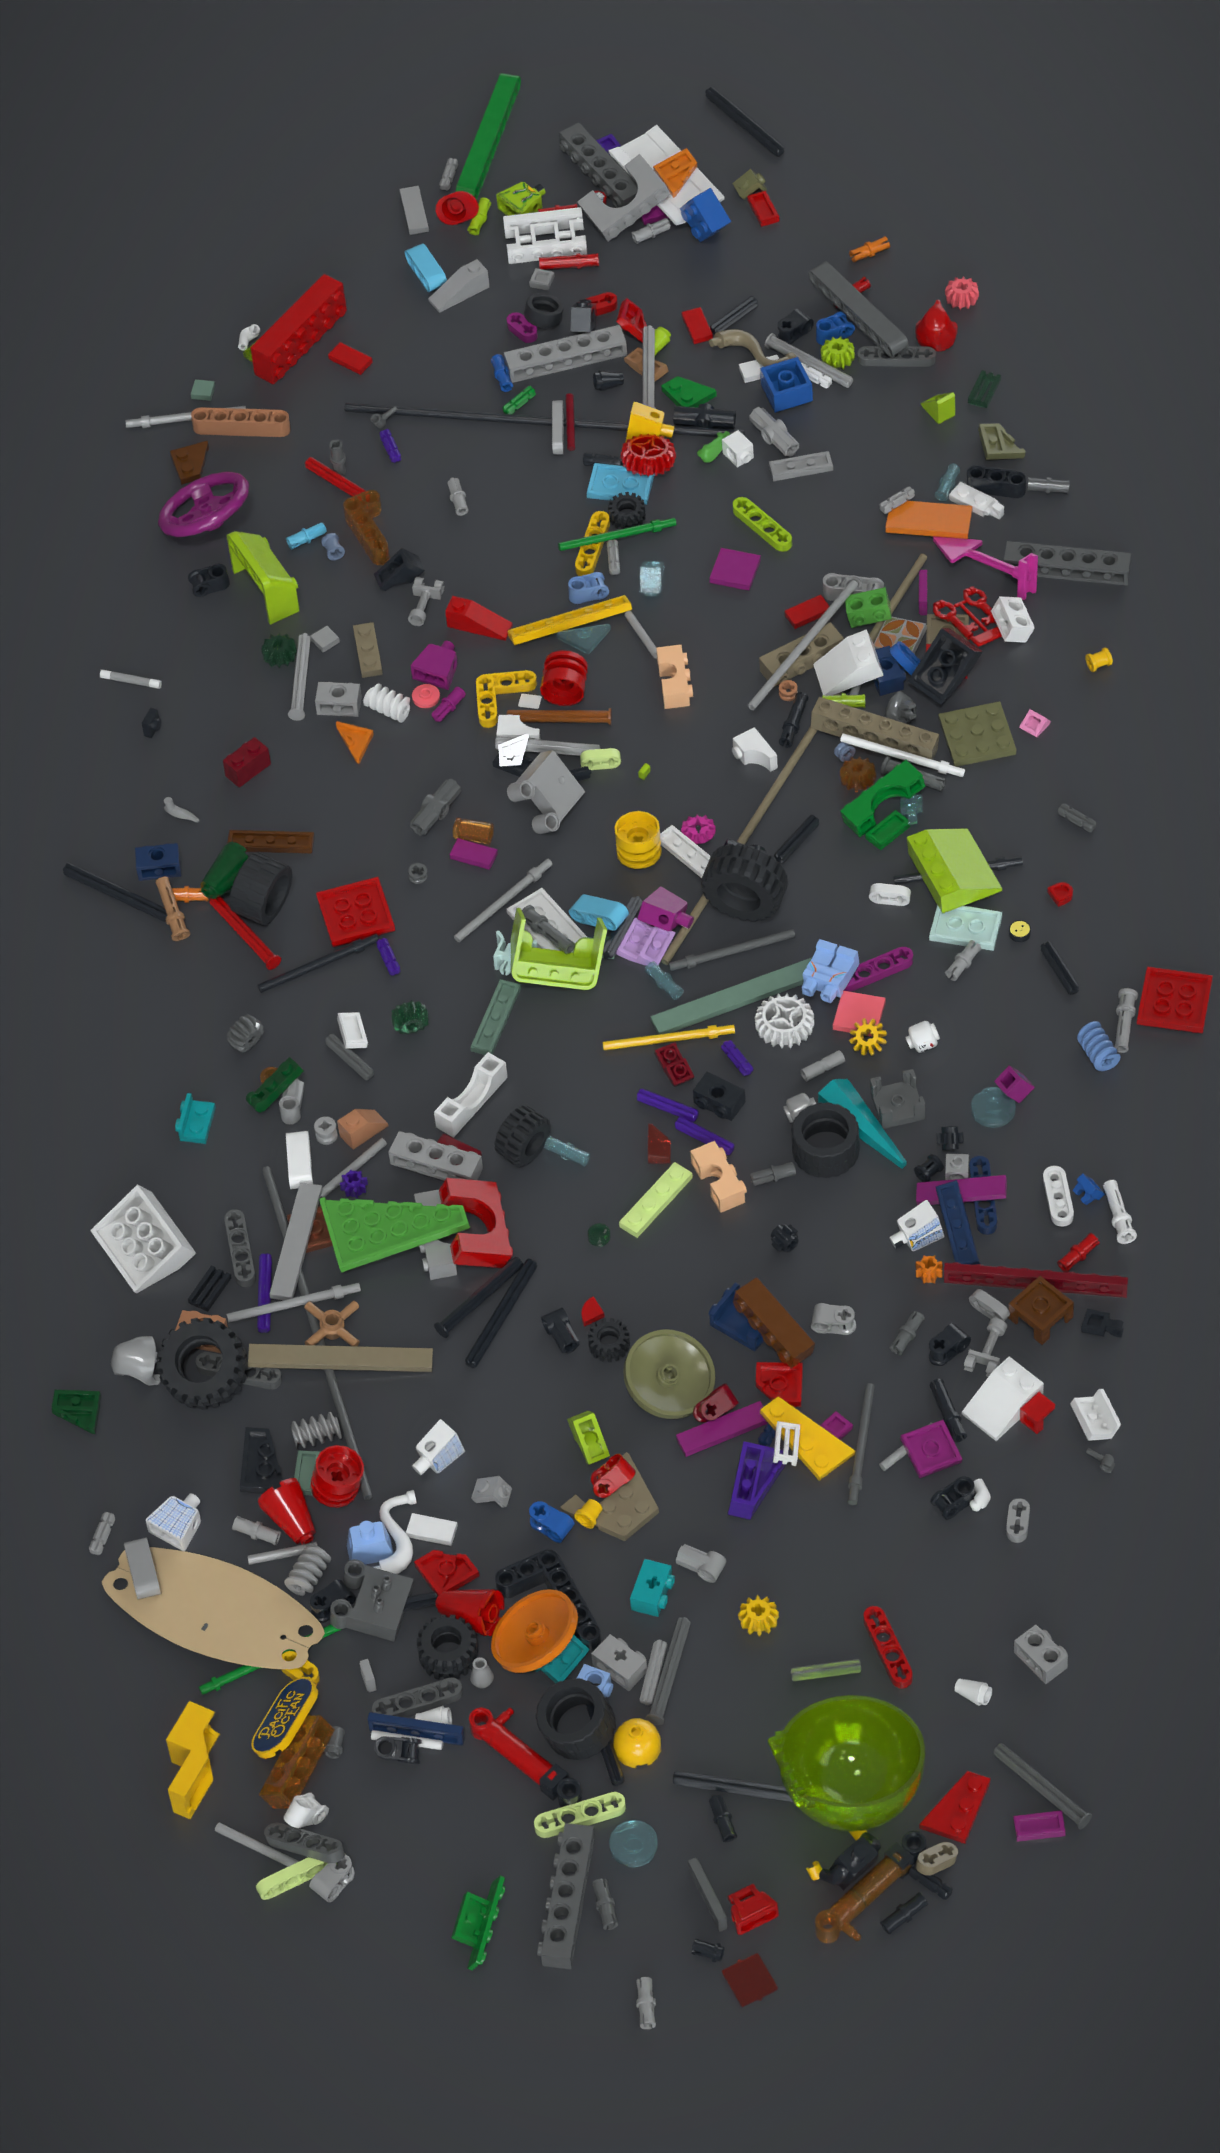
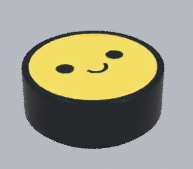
[1009,920,1031,942]

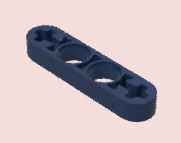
[969,1156,997,1235]

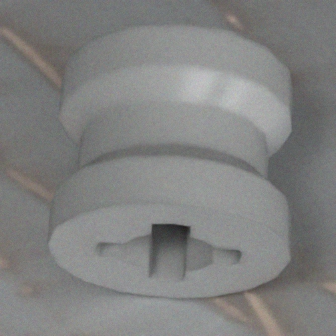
[314,1117,338,1145]

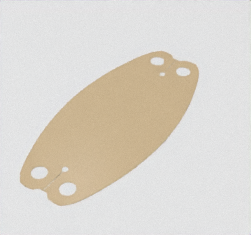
[102,1547,325,1669]

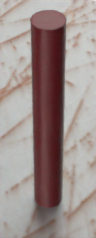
[565,393,575,451]

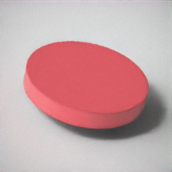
[412,684,440,708]

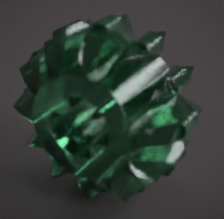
[261,633,297,668]
[392,1000,429,1035]

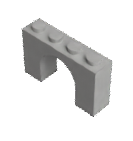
[578,154,670,242]

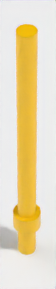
[603,1025,735,1050]

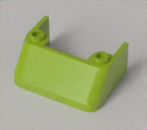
[227,531,299,625]
[511,908,607,990]

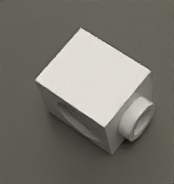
[722,430,754,468]

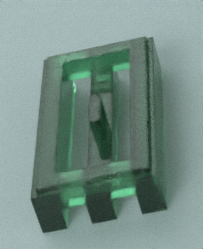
[968,370,1001,408]

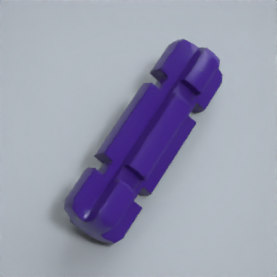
[379,429,401,463]
[376,938,401,976]
[721,1040,753,1076]

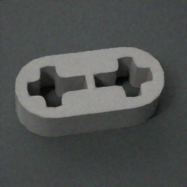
[969,1289,1010,1321]
[1006,1499,1030,1543]

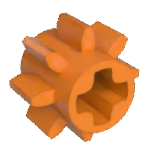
[916,1255,943,1284]

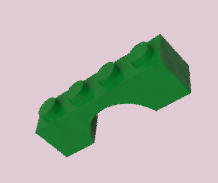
[840,760,925,838]

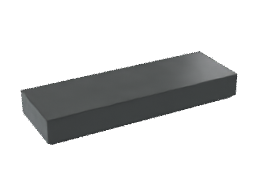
[688,1857,728,1932]

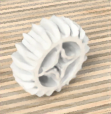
[755,993,814,1048]

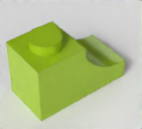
[567,1411,610,1464]

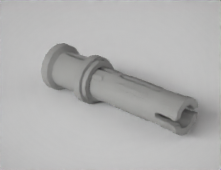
[1114,988,1138,1053]

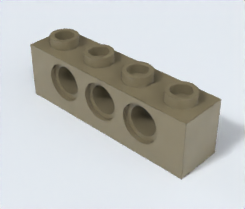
[759,622,844,687]

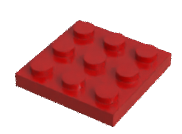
[316,877,395,947]
[1137,967,1213,1033]

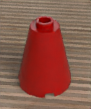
[258,1478,316,1545]
[436,1589,504,1636]

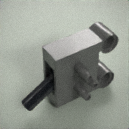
[329,1559,438,1642]

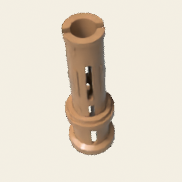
[155,877,190,941]

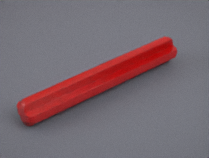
[305,457,370,503]

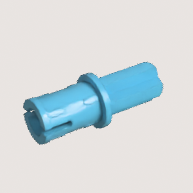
[286,523,327,550]

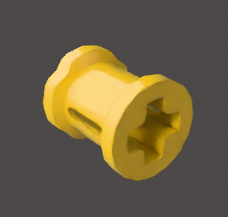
[1085,647,1113,672]

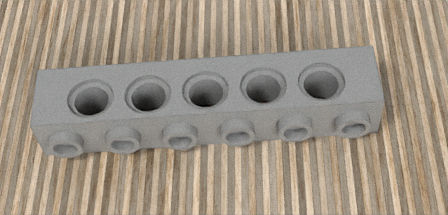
[504,325,627,383]

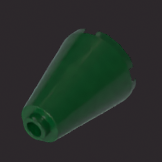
[200,841,248,899]

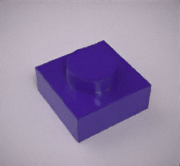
[596,134,621,156]

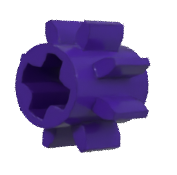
[340,1170,368,1198]

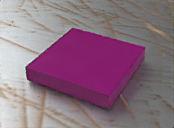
[709,548,761,591]
[900,1420,963,1478]

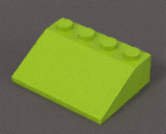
[907,829,1002,914]

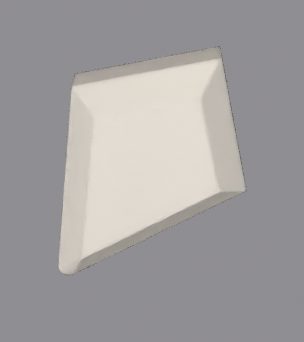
[499,734,529,767]

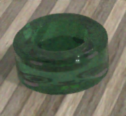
[588,1223,611,1247]

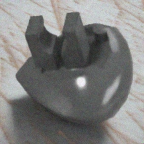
[884,691,917,724]

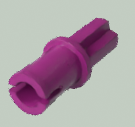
[431,687,466,722]

